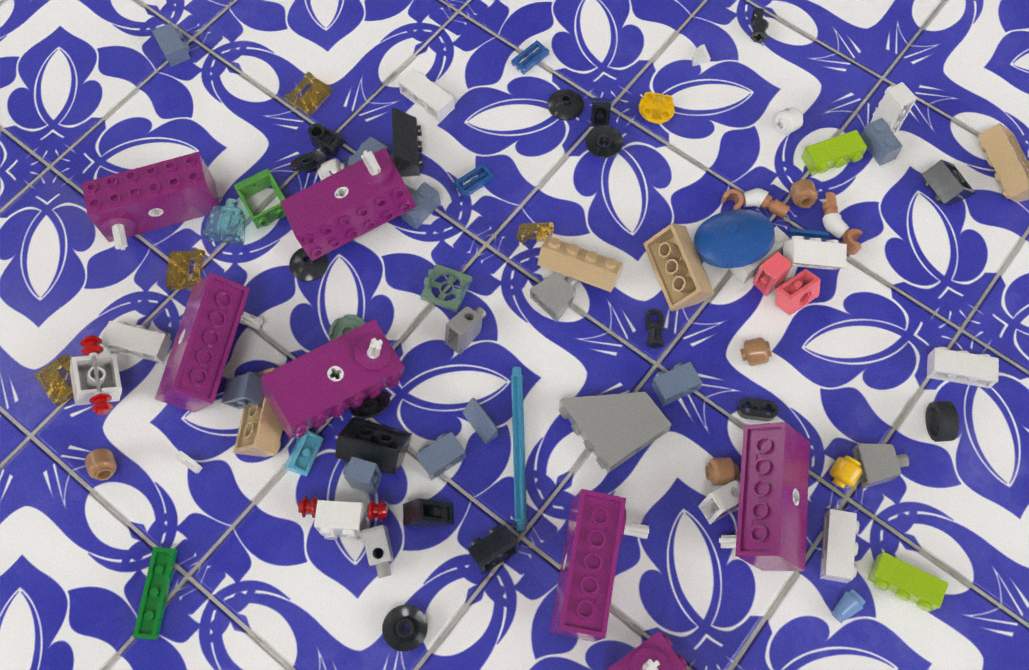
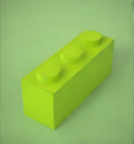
[801,130,867,175]
[868,552,949,612]

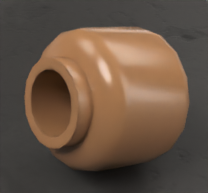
[790,179,818,208]
[740,337,772,366]
[85,449,117,481]
[705,457,739,485]

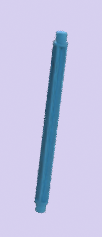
[511,367,527,532]

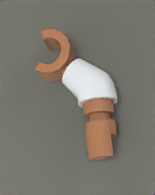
[721,188,790,218]
[822,192,863,255]

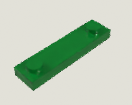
[133,547,178,640]

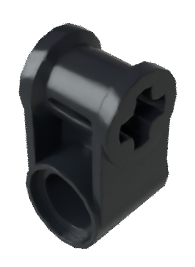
[308,123,345,157]

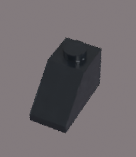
[590,97,612,127]
[403,498,454,528]

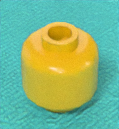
[829,455,863,489]

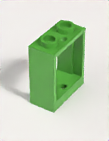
[233,168,286,229]

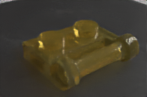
[284,72,333,116]
[516,222,554,243]
[165,249,205,290]
[34,354,74,407]

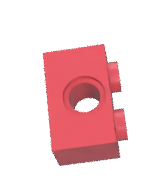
[752,252,792,296]
[775,269,821,316]

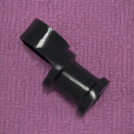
[751,7,769,43]
[645,309,664,349]

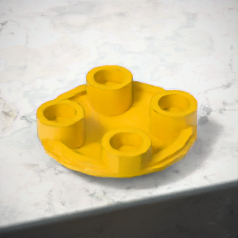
[639,92,675,124]

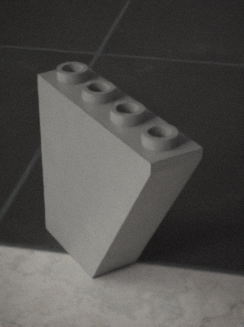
[558,392,672,473]

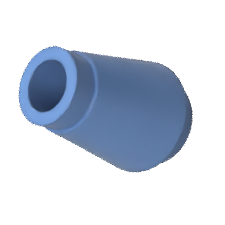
[831,589,866,623]

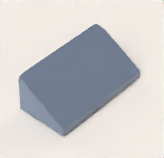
[463,398,498,444]

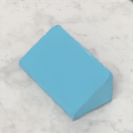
[284,430,324,477]

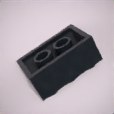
[392,108,423,177]
[335,417,412,474]

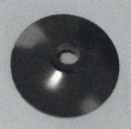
[548,89,584,121]
[586,125,623,158]
[290,151,327,173]
[289,248,329,282]
[350,391,391,419]
[382,605,428,652]

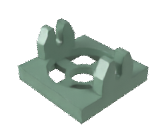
[420,264,473,313]

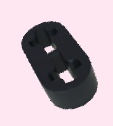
[737,398,779,422]

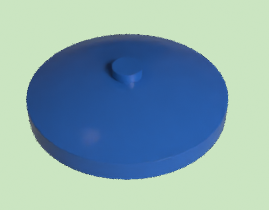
[694,209,775,268]

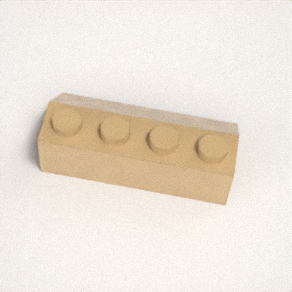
[978,123,1029,203]
[643,223,715,311]
[537,236,623,292]
[233,368,284,457]

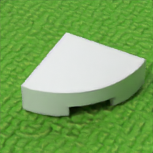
[692,44,711,66]
[176,451,203,473]

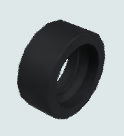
[925,401,959,442]

